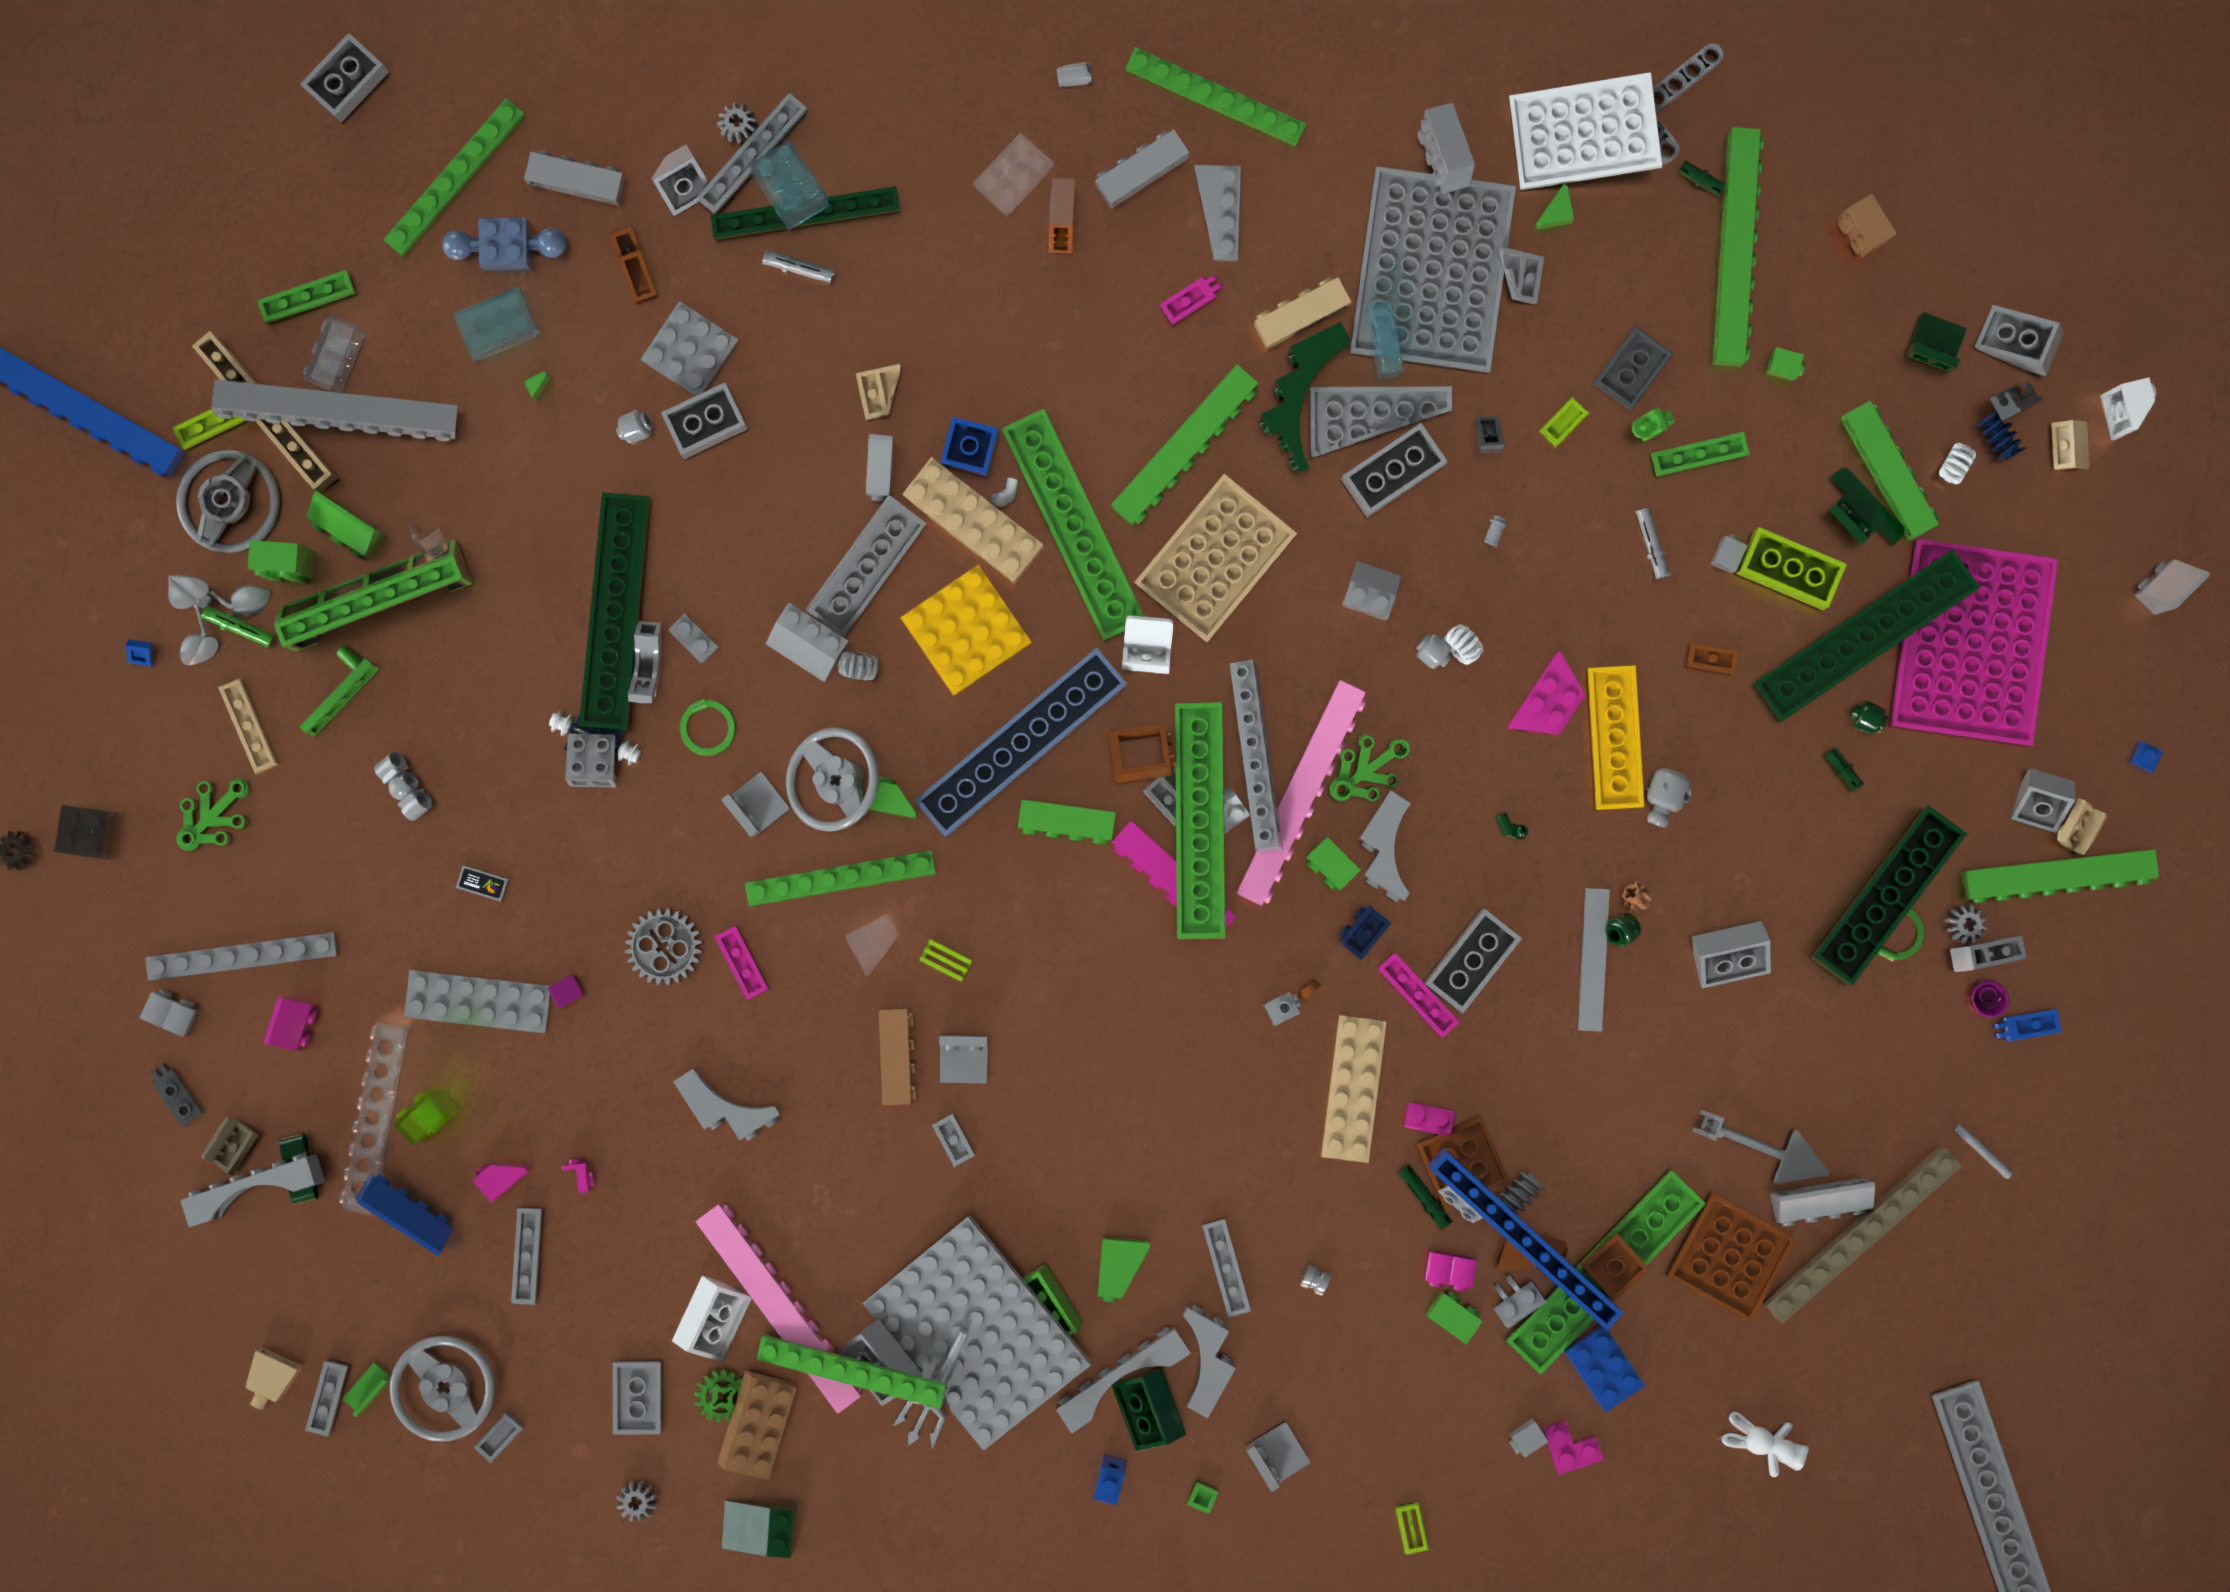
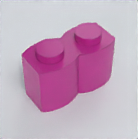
[1424,1250,1477,1292]

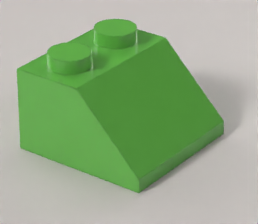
[869,777,919,819]

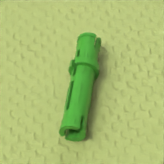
[201,605,274,648]

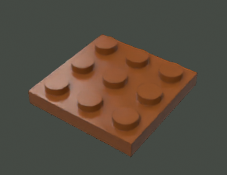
[1416,1116,1510,1210]

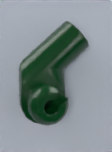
[1496,812,1528,840]

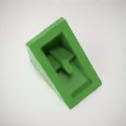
[1535,184,1574,230]

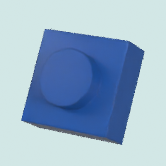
[125,639,154,666]
[2130,741,2164,773]

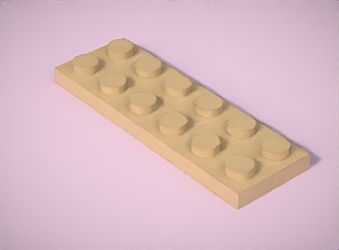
[1321,1015,1387,1163]

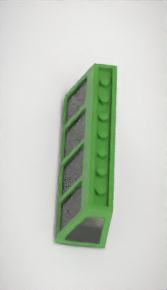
[274,539,473,651]

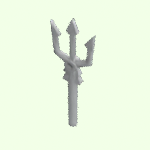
[892,1329,969,1449]

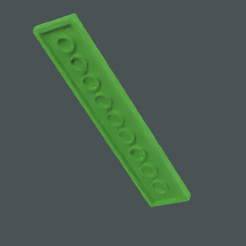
[1002,409,1144,641]
[1175,702,1226,939]
[1505,1170,1706,1375]

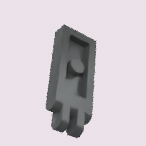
[151,1063,204,1127]

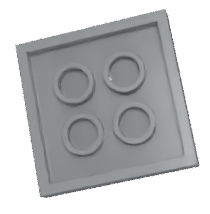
[640,301,739,396]

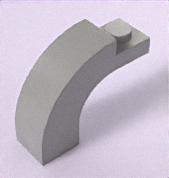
[628,621,662,703]

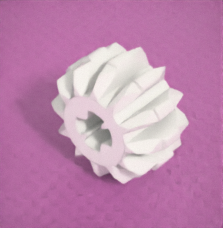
[1939,442,1976,485]
[1444,624,1484,665]

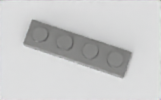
[511,1207,543,1305]
[1202,1218,1251,1318]

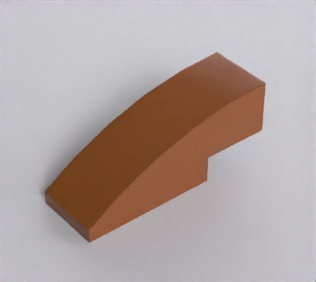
[610,225,657,302]

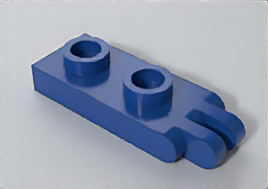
[1994,1009,2062,1041]

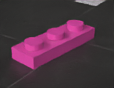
[715,926,769,1000]

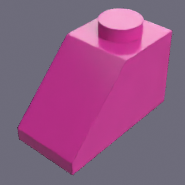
[472,1163,531,1202]

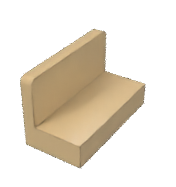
[2051,420,2089,470]

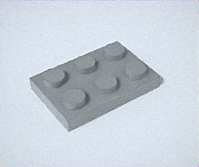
[613,1361,662,1435]

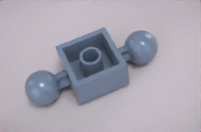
[442,217,567,271]

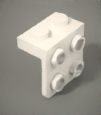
[1122,616,1173,674]

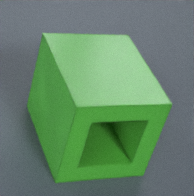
[1766,347,1805,381]

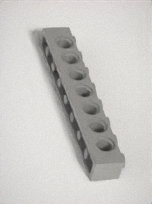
[1230,659,1283,853]

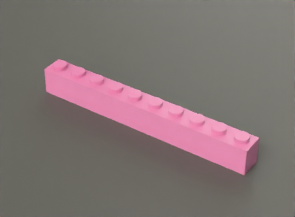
[1236,680,1367,906]
[695,1203,862,1414]

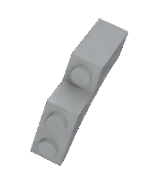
[1358,790,1411,902]
[673,1068,782,1141]
[1183,1305,1236,1419]

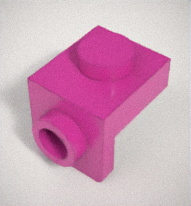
[562,1158,595,1193]

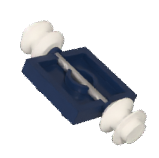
[549,710,641,766]

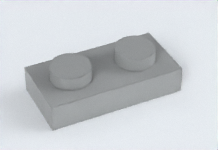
[668,614,719,664]
[932,1114,975,1167]

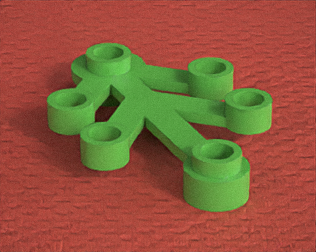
[1329,735,1410,801]
[176,779,250,851]

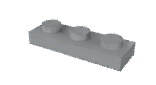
[305,1360,349,1436]

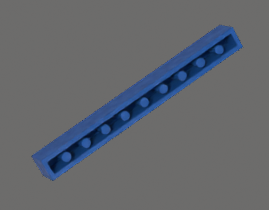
[0,347,186,477]
[1428,1148,1623,1330]

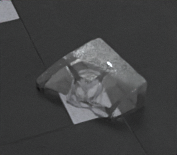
[845,914,899,976]

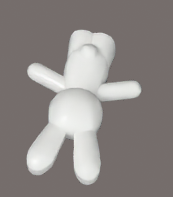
[1722,1412,1809,1477]

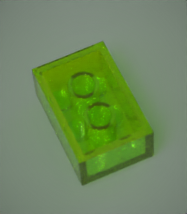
[392,1088,462,1146]

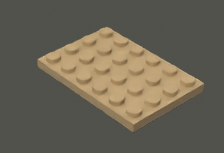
[1134,474,1297,643]

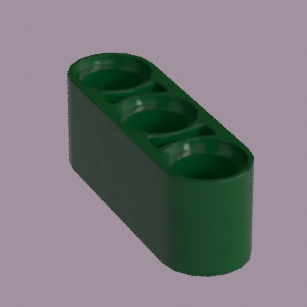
[279,1132,319,1205]

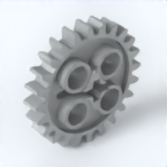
[625,909,703,985]

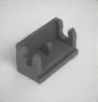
[1990,382,2042,421]

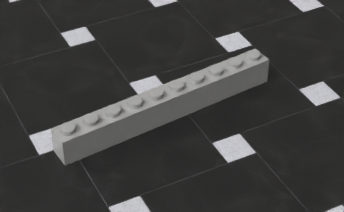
[212,380,458,441]

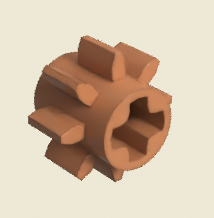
[1621,882,1653,913]

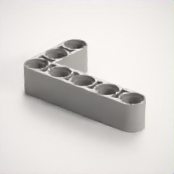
[1653,43,1723,164]

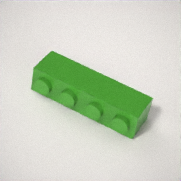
[1018,800,1116,845]

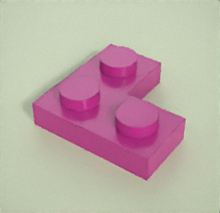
[1542,1421,1604,1475]

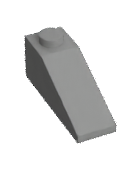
[1950,935,2027,972]

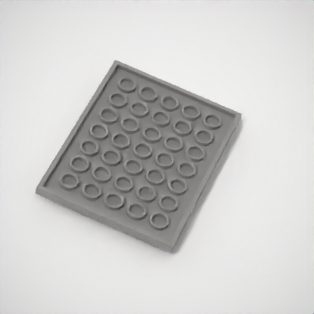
[1350,166,1516,373]
[862,1215,1092,1450]

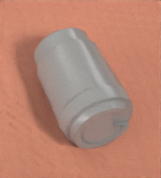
[1057,62,1092,87]

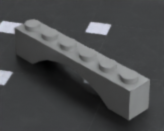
[180,1153,325,1227]
[1056,1326,1191,1433]

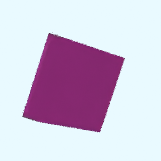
[547,975,583,1009]

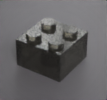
[54,805,117,859]

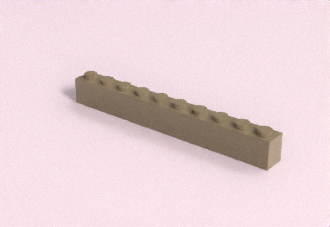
[1763,1146,1962,1324]

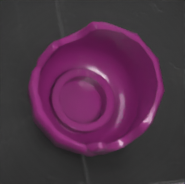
[1971,980,2009,1018]

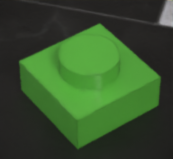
[1187,1481,1219,1514]

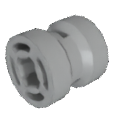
[1300,1264,1332,1296]

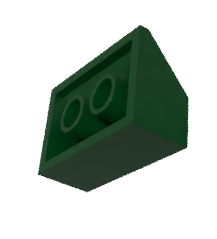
[1111,1367,1187,1451]

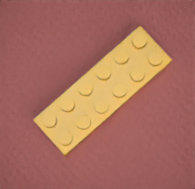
[1587,665,1644,810]

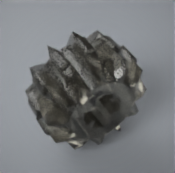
[0,831,37,870]

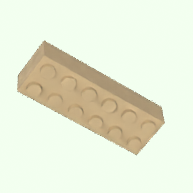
[902,457,1044,584]

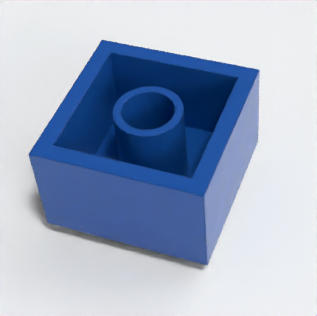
[941,417,999,478]

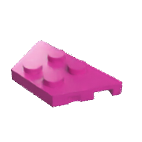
[1508,651,1585,735]

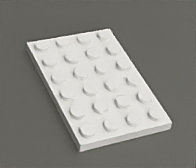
[1509,72,1663,190]

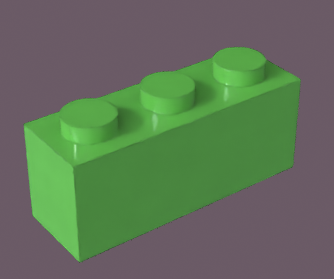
[1023,1264,1084,1336]

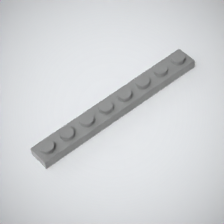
[145,932,339,981]

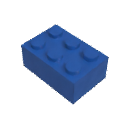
[1564,1324,1645,1413]

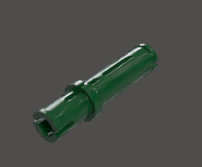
[1398,1164,1453,1230]

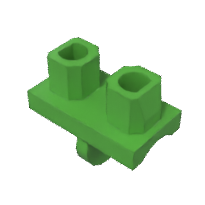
[1632,408,1675,442]

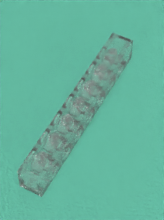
[340,1021,410,1215]

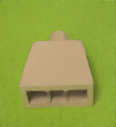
[246,1348,303,1410]

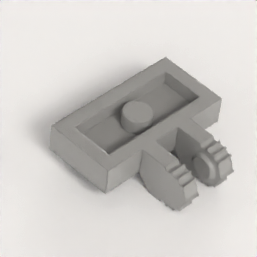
[1494,1274,1547,1329]

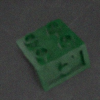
[1906,312,1967,373]

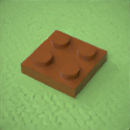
[1581,1233,1649,1301]

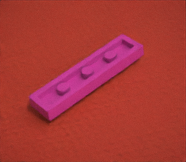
[1377,952,1460,1038]

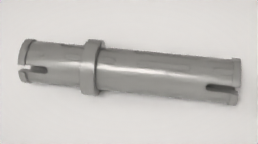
[762,249,834,284]
[1635,507,1671,579]

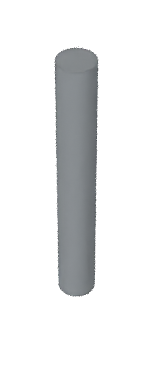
[1954,1123,2013,1179]

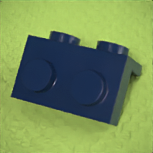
[1339,905,1391,960]

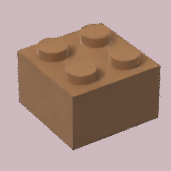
[1838,194,1897,258]

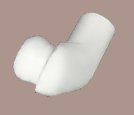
[990,478,1019,508]

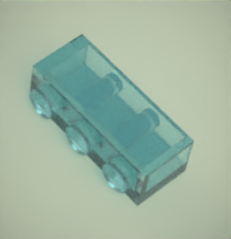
[1365,301,1404,380]

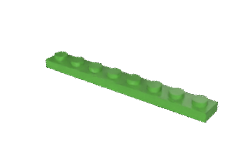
[1125,47,1306,147]
[383,98,525,256]
[745,850,936,906]
[757,1335,947,1409]

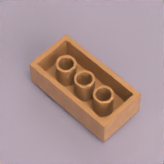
[717,1371,796,1480]

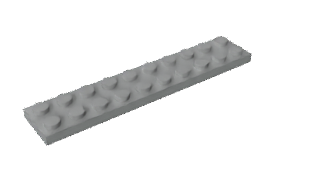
[1931,1380,2051,1592]

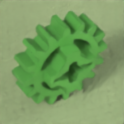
[694,1369,742,1423]

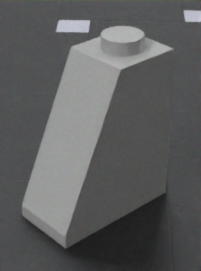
[866,434,896,502]

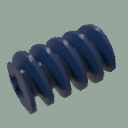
[1977,411,2026,460]

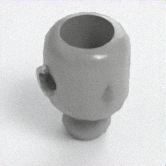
[1646,768,1692,828]

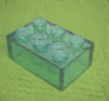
[749,141,829,230]
[453,287,541,362]

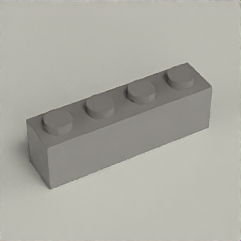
[1095,129,1189,209]
[524,150,626,205]

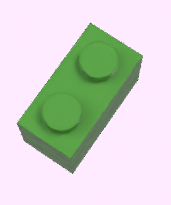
[1306,837,1361,891]
[1425,1291,1483,1345]

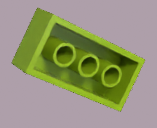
[1736,527,1847,610]

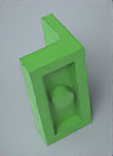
[342,1362,392,1417]

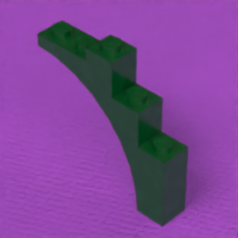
[1258,321,1351,476]

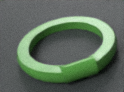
[679,698,736,756]
[1877,908,1925,961]

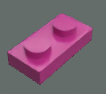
[1404,1102,1456,1137]

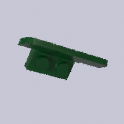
[1830,468,1904,545]

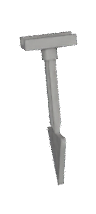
[1692,1109,1829,1184]

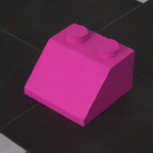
[263,996,318,1051]

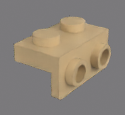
[2057,798,2107,856]

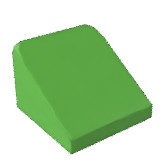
[524,371,550,401]

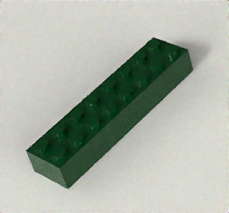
[1810,805,1968,986]

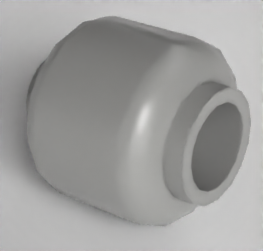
[616,409,653,444]
[1416,634,1452,669]

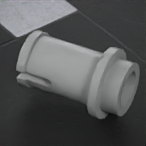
[1483,515,1507,547]

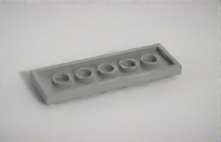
[805,495,927,638]
[404,970,551,1033]

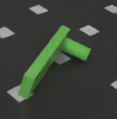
[300,645,379,737]

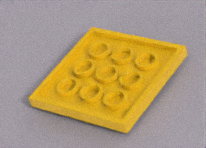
[901,565,1032,696]

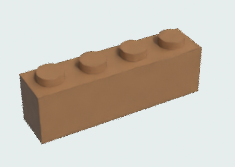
[879,1008,916,1106]

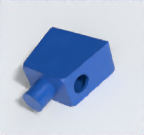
[1092,1454,1127,1505]

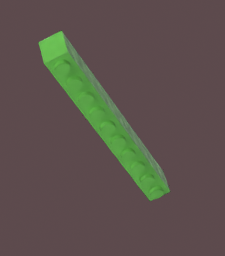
[1713,127,1764,367]

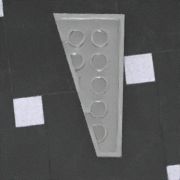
[1310,386,1452,459]

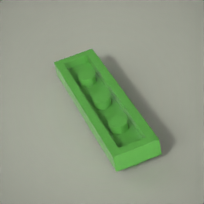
[257,270,356,324]
[1651,432,1750,477]

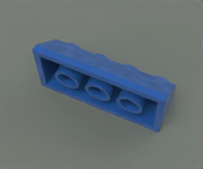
[355,1173,453,1256]

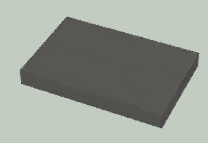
[1593,326,1673,411]

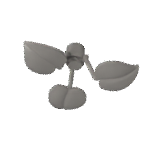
[168,575,270,665]

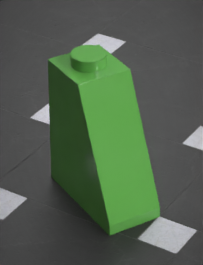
[1098,1237,1150,1302]

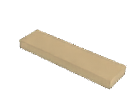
[218,678,279,774]

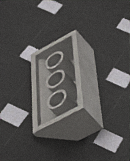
[1770,1178,1875,1226]

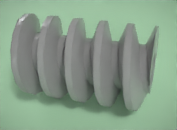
[1499,1172,1546,1214]

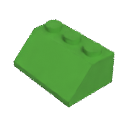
[306,491,386,559]

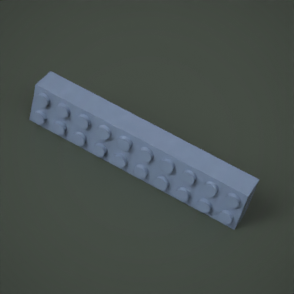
[914,648,1127,838]

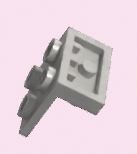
[565,734,617,787]
[721,772,790,838]
[939,1035,988,1084]
[1245,1422,1310,1492]

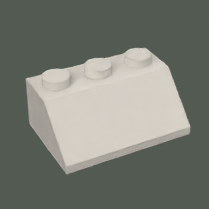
[2100,378,2156,441]
[672,1276,752,1362]

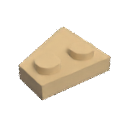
[856,364,901,421]

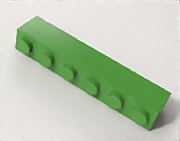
[1840,401,1939,541]

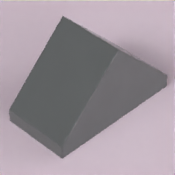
[1475,416,1505,454]

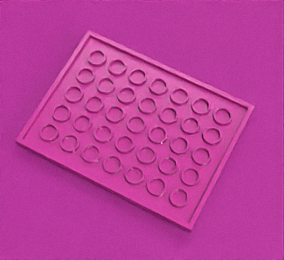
[1890,539,2058,746]

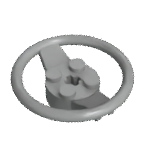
[176,450,280,553]
[786,727,879,831]
[390,1336,495,1442]

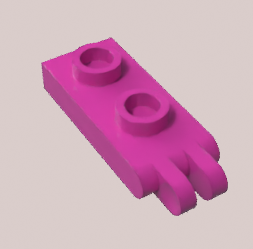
[1160,274,1223,325]

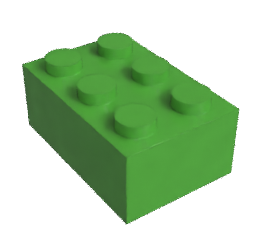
[247,540,315,583]

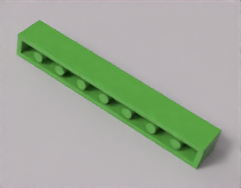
[1111,364,1258,526]
[1961,849,2159,904]

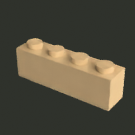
[1254,277,1351,350]

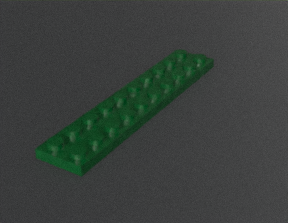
[579,492,650,731]
[1754,549,1980,722]

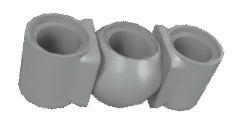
[374,751,433,821]

